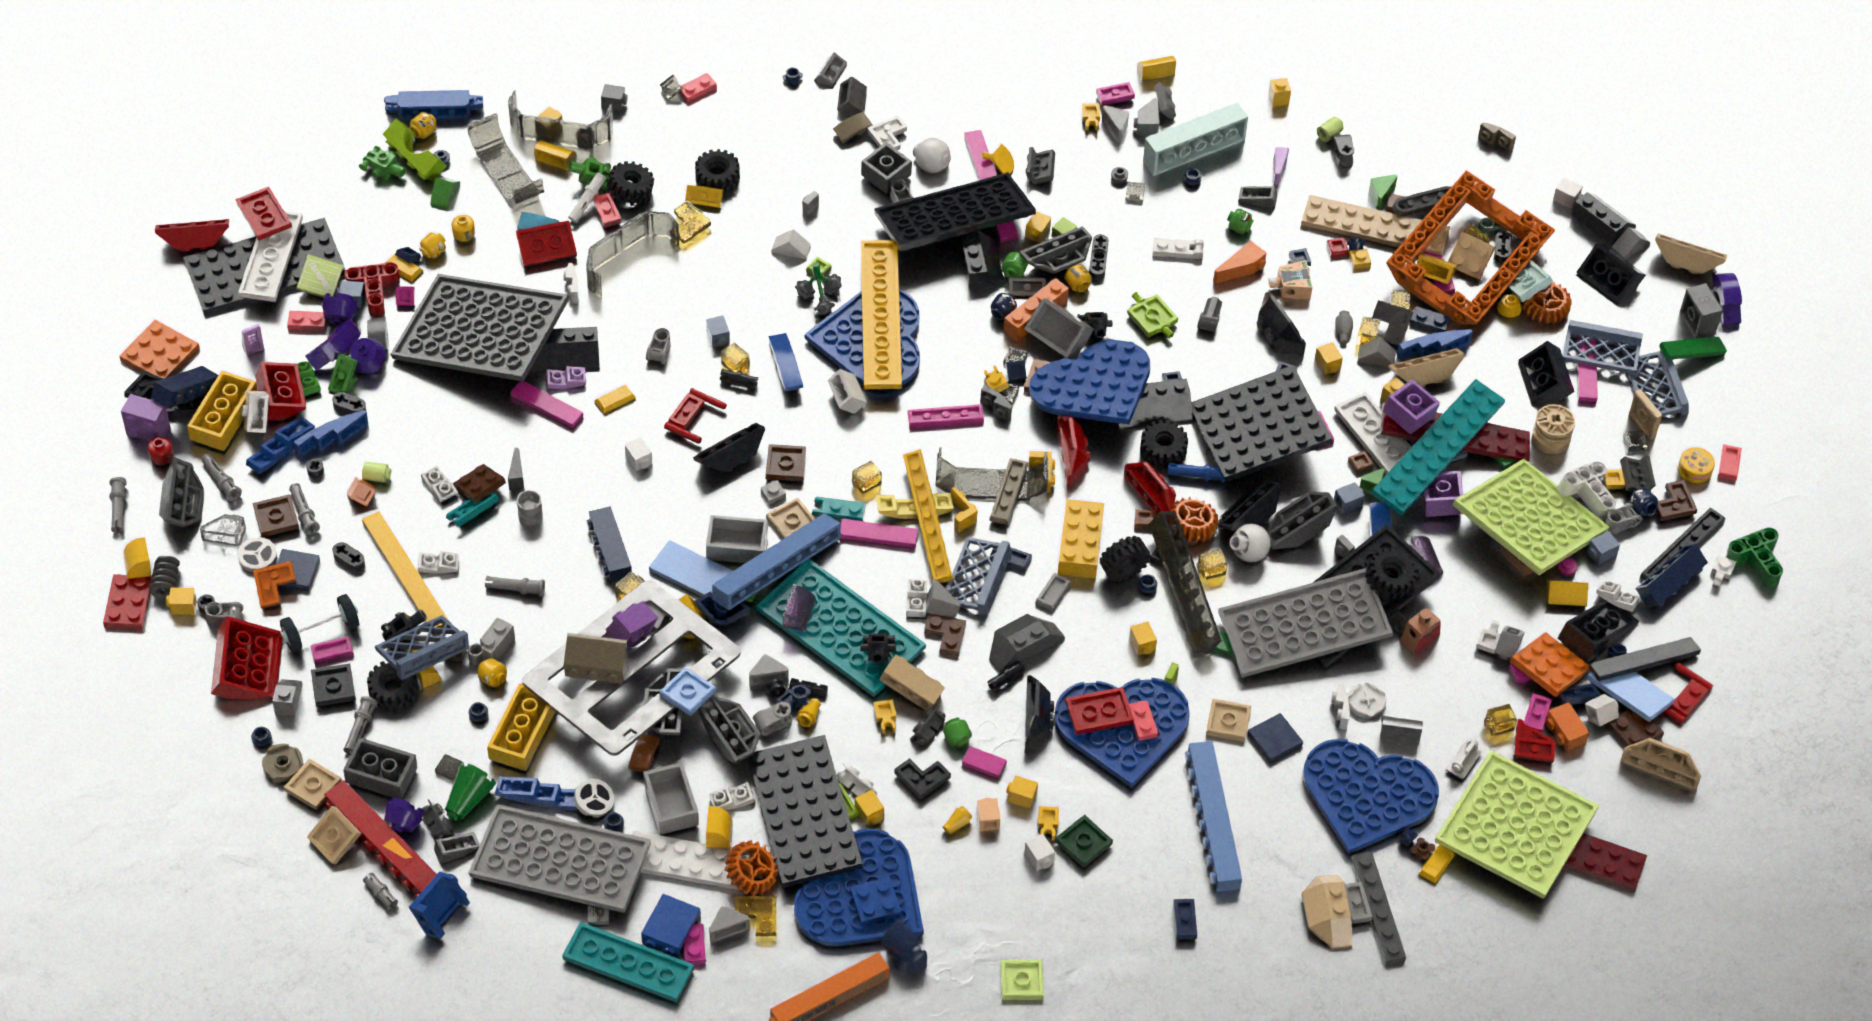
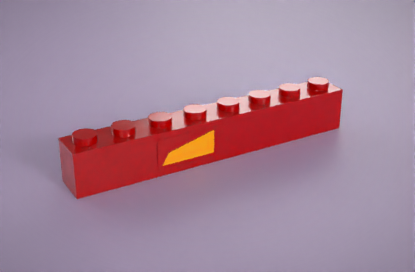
[324,780,437,898]

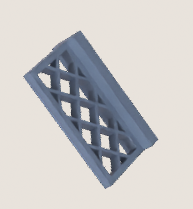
[1563,319,1643,374]
[1624,350,1689,416]
[946,537,1012,616]
[375,615,469,680]

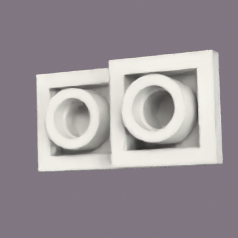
[563,263,579,304]
[421,465,458,502]
[417,550,459,573]
[906,579,928,617]
[1596,580,1639,612]
[1331,684,1350,730]
[708,782,756,811]

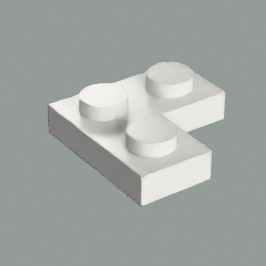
[867,115,907,150]

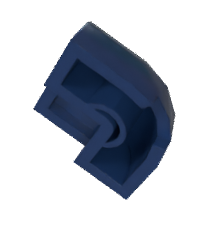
[694,591,750,626]
[881,919,927,974]

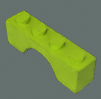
[382,118,447,182]

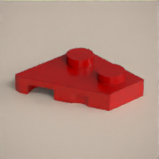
[1513,719,1556,763]

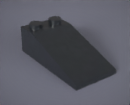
[1557,600,1639,663]

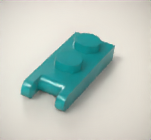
[446,492,499,527]
[812,496,866,521]

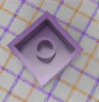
[1383,379,1441,434]
[121,394,171,442]
[1423,471,1464,517]
[604,601,658,650]

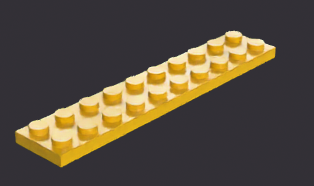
[861,240,902,389]

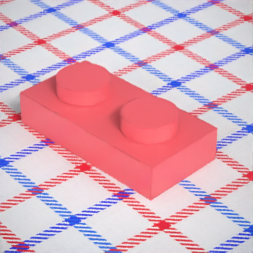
[678,73,717,103]
[593,192,621,228]
[287,310,327,331]
[1129,700,1158,741]

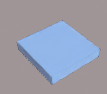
[659,667,716,716]

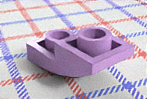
[545,366,586,389]

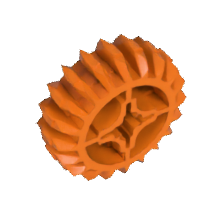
[1522,281,1572,325]
[1167,496,1219,544]
[724,840,779,896]

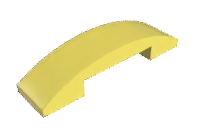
[875,493,954,519]

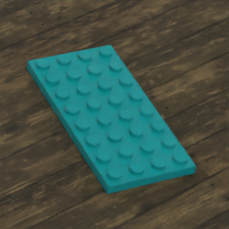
[756,559,926,697]

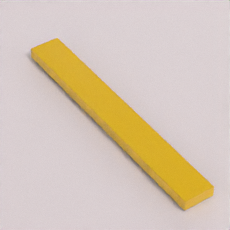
[903,449,954,583]
[362,511,449,628]

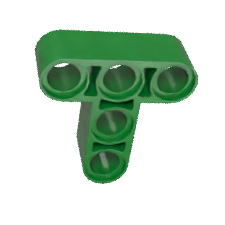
[1725,527,1783,587]

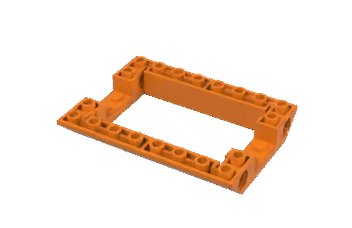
[1386,170,1556,325]

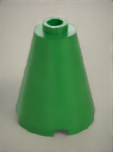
[445,762,496,821]

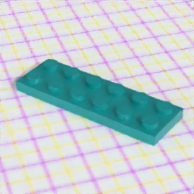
[562,922,694,1003]

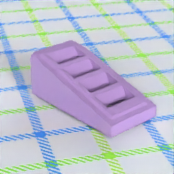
[1273,147,1289,186]
[241,323,265,356]

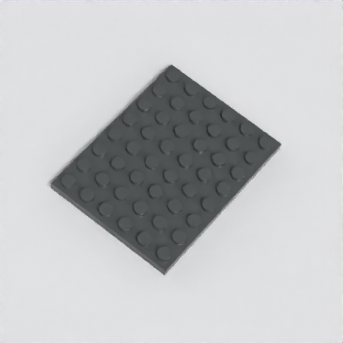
[390,273,570,381]

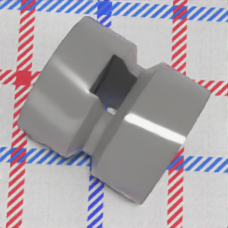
[516,490,543,526]

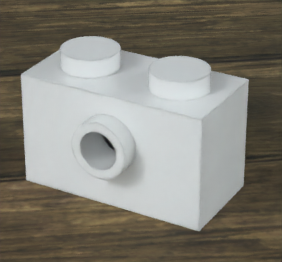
[827,369,867,414]
[242,390,269,433]

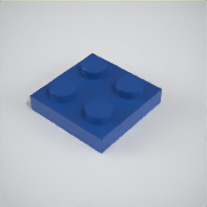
[850,876,902,925]

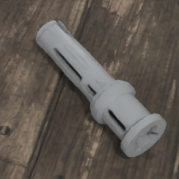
[201,453,242,501]
[109,477,127,533]
[289,483,320,535]
[485,575,545,597]
[343,696,378,755]

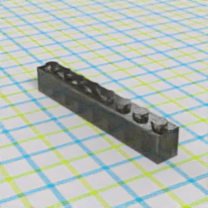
[1149,511,1222,654]

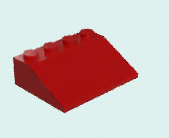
[211,616,282,700]

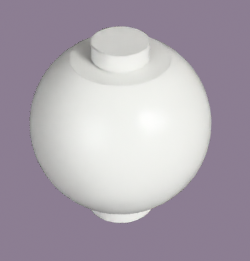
[912,137,951,173]
[1230,524,1271,562]

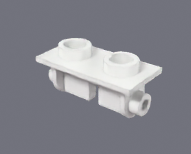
[1446,739,1482,779]
[837,763,877,796]

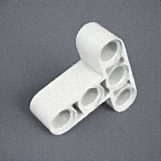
[1557,461,1617,520]

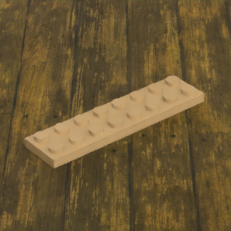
[1301,194,1450,255]

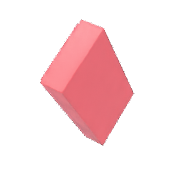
[1718,444,1742,481]

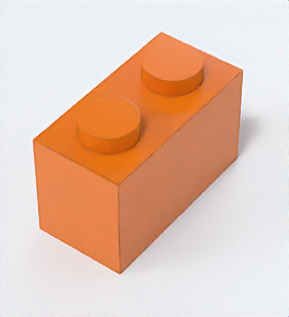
[1545,702,1589,752]

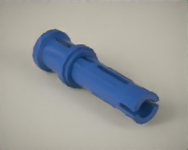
[1168,463,1225,483]

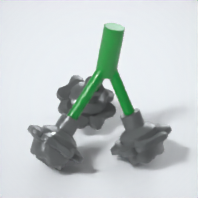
[794,262,842,315]

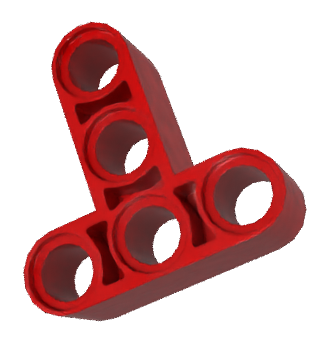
[345,262,400,317]

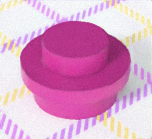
[1558,558,1577,576]

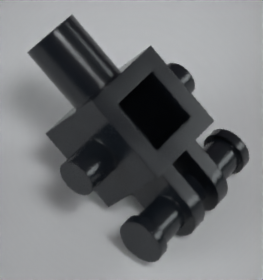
[1077,312,1113,338]
[380,609,427,652]
[860,634,896,664]

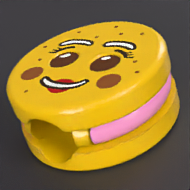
[1678,447,1715,484]

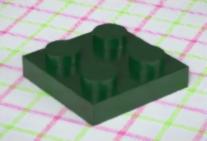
[1055,814,1113,868]

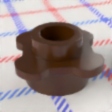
[1411,838,1435,860]

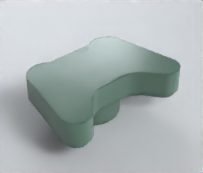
[1472,217,1507,243]

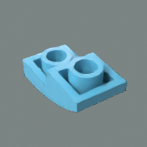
[517,212,559,230]

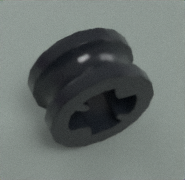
[306,459,324,478]
[197,594,215,614]
[766,679,786,697]

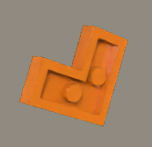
[253,561,296,609]

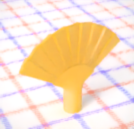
[981,143,1015,174]

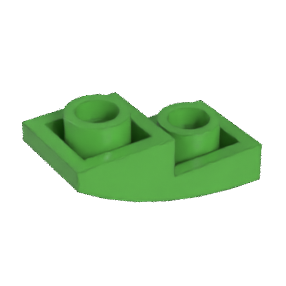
[297,361,321,396]

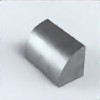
[837,76,867,116]
[1380,716,1423,743]

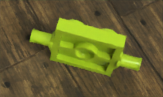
[1127,292,1179,339]

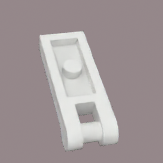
[1152,237,1204,259]

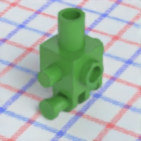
[358,145,406,179]
[568,157,611,192]

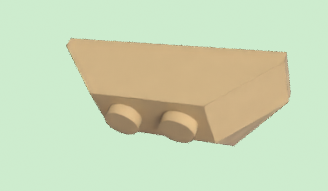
[1655,233,1728,274]
[1388,348,1465,387]
[1620,738,1701,790]
[1302,874,1353,949]

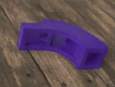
[1712,272,1743,325]
[305,318,361,371]

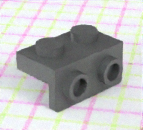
[1025,147,1056,185]
[1620,455,1656,493]

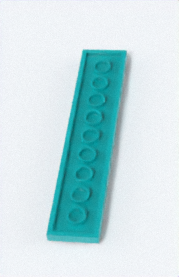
[1371,378,1506,516]

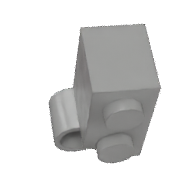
[468,617,515,665]

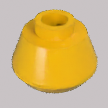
[1497,294,1522,318]

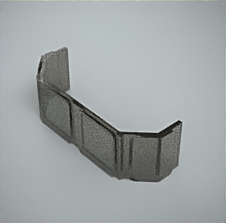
[508,90,613,149]
[467,112,545,204]
[586,211,679,297]
[935,447,1048,501]

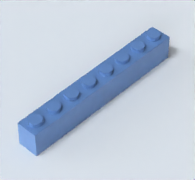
[712,513,841,610]
[1185,741,1242,892]

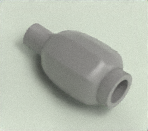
[1335,310,1353,344]

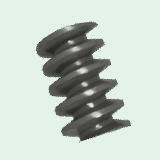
[149,555,180,599]

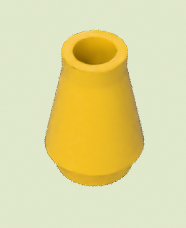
[797,698,821,727]
[942,806,973,835]

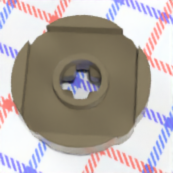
[262,743,303,783]

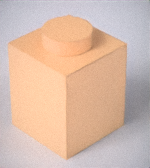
[976,798,1001,831]

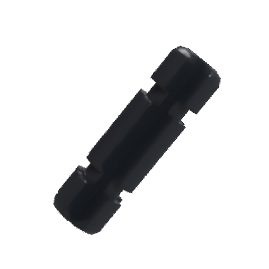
[789,678,828,696]

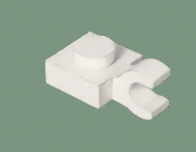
[1711,555,1736,587]
[1476,619,1500,654]

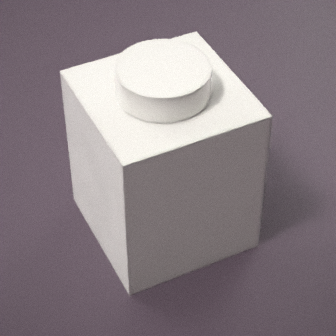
[1553,177,1583,209]
[624,437,653,471]
[1585,694,1619,726]
[1024,834,1055,871]

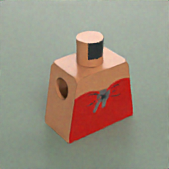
[1400,608,1441,654]

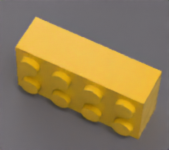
[187,370,258,451]
[1057,499,1105,579]
[487,683,555,771]

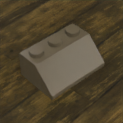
[564,633,628,684]

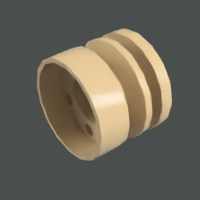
[1531,404,1575,455]

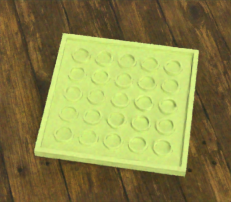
[1453,459,1610,575]
[1434,750,1599,899]

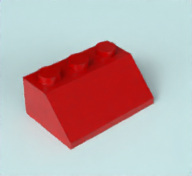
[255,362,306,421]

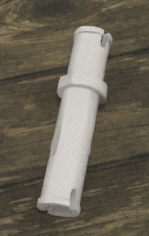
[568,173,606,223]

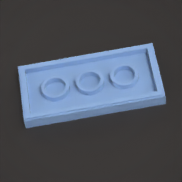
[649,540,733,597]
[1587,657,1674,722]

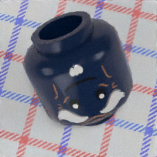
[990,293,1017,320]
[1630,488,1658,516]

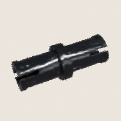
[719,368,759,389]
[987,660,1025,691]

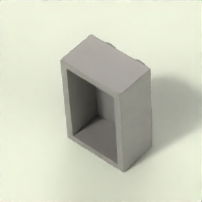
[1024,297,1094,360]
[706,515,768,563]
[643,762,699,835]

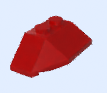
[154,219,230,251]
[1056,415,1090,487]
[1124,462,1176,528]

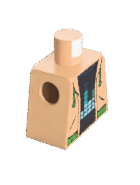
[1268,261,1313,299]

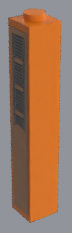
[769,952,890,1021]

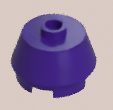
[321,293,358,325]
[349,338,386,374]
[384,797,425,833]

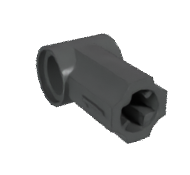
[1197,296,1223,332]

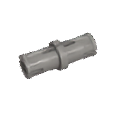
[363,872,398,910]

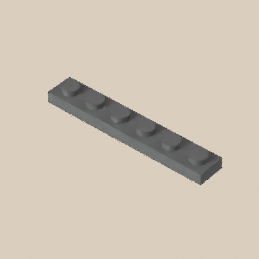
[1352,852,1406,965]

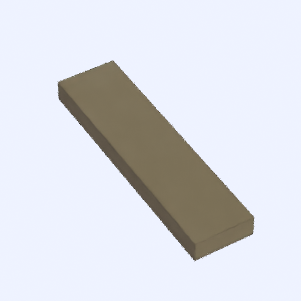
[989,458,1028,525]

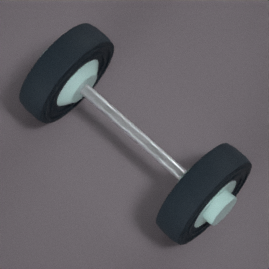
[279,594,360,652]

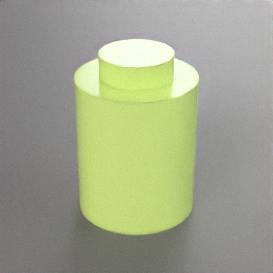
[1316,116,1344,142]
[362,461,392,483]

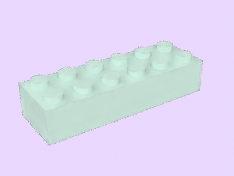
[1143,102,1249,176]

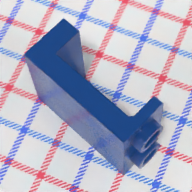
[409,871,470,940]
[641,894,701,958]

